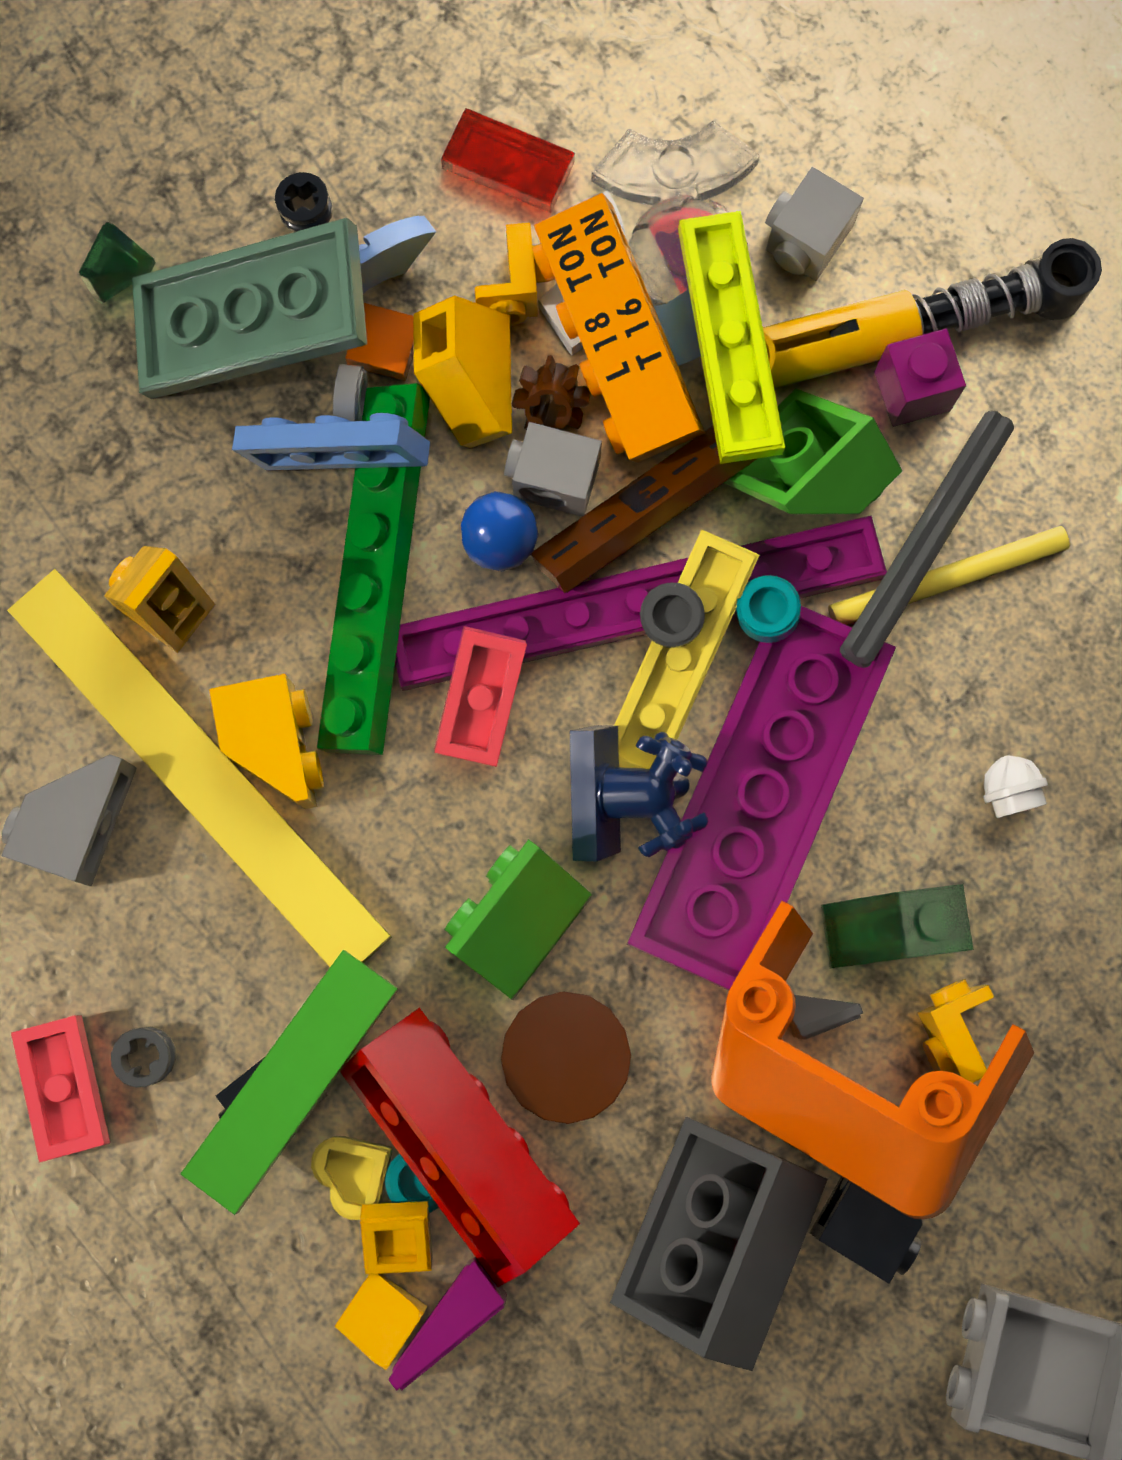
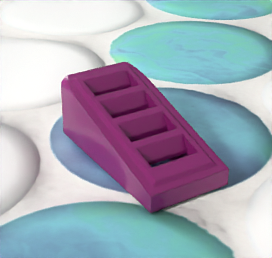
[388,1256,507,1391]

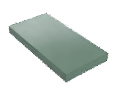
[132,218,367,399]

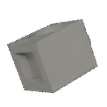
[504,422,602,517]

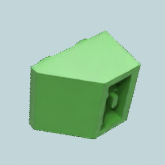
[444,839,592,1000]

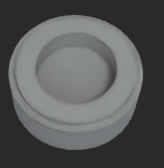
[333,364,368,421]

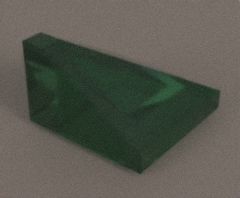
[79,221,156,303]

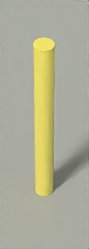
[828,526,1070,625]

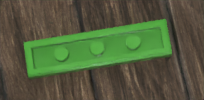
[180,950,399,1215]

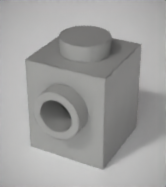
[765,167,864,281]

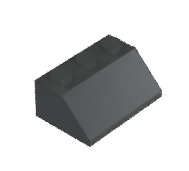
[610,1117,828,1371]

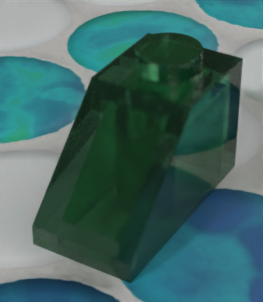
[821,884,974,969]

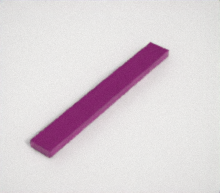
[395,515,887,691]

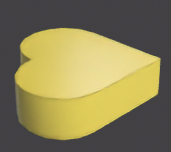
[311,1136,393,1220]

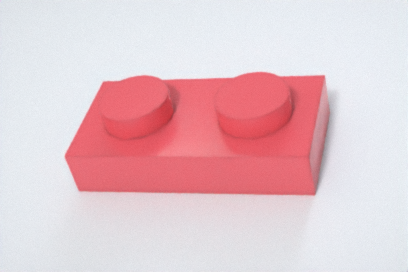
[434,626,527,767]
[11,1015,110,1163]

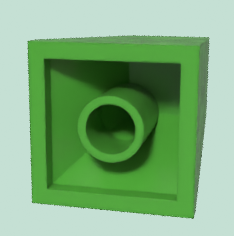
[724,389,902,514]

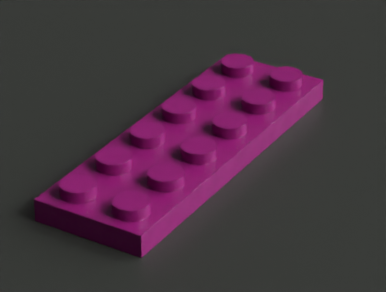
[626,606,896,991]

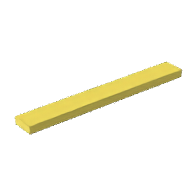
[7,569,392,967]

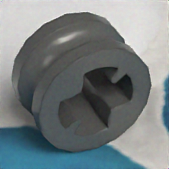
[111,1027,176,1087]

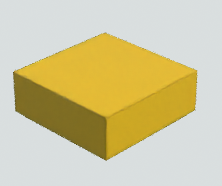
[360,1201,432,1274]

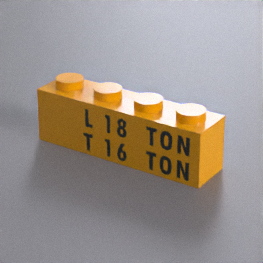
[532,193,705,463]

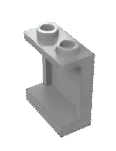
[946,1283,1122,1460]

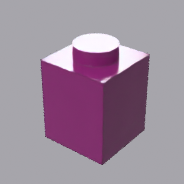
[874,328,966,427]

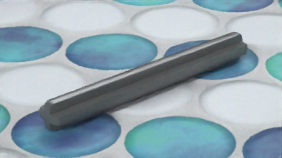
[840,410,1014,668]

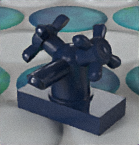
[570,725,708,862]

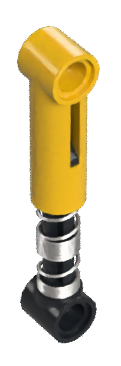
[763,238,1102,389]

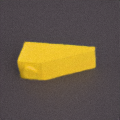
[104,546,216,653]

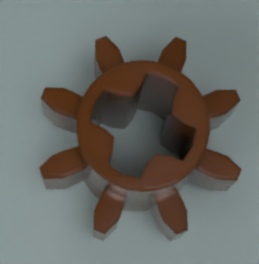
[512,355,591,430]

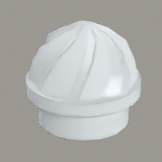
[983,755,1048,818]

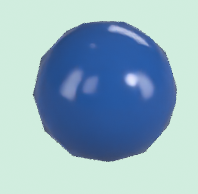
[461,491,539,572]

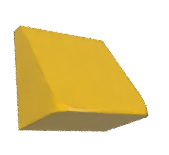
[335,1274,427,1371]

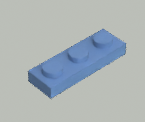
[232,413,430,470]

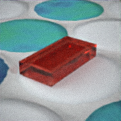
[441,108,575,213]

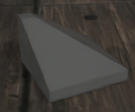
[789,995,863,1040]

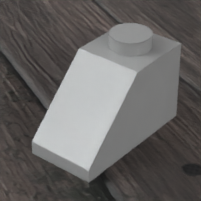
[1,754,137,886]

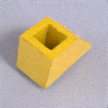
[413,295,512,448]
[209,674,324,809]

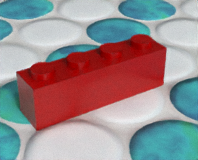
[340,1007,580,1287]

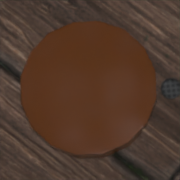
[501,991,631,1124]

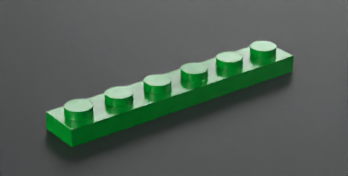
[316,383,430,755]

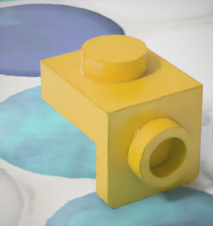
[474,223,547,326]
[917,979,994,1083]

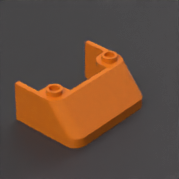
[711,901,1034,1219]

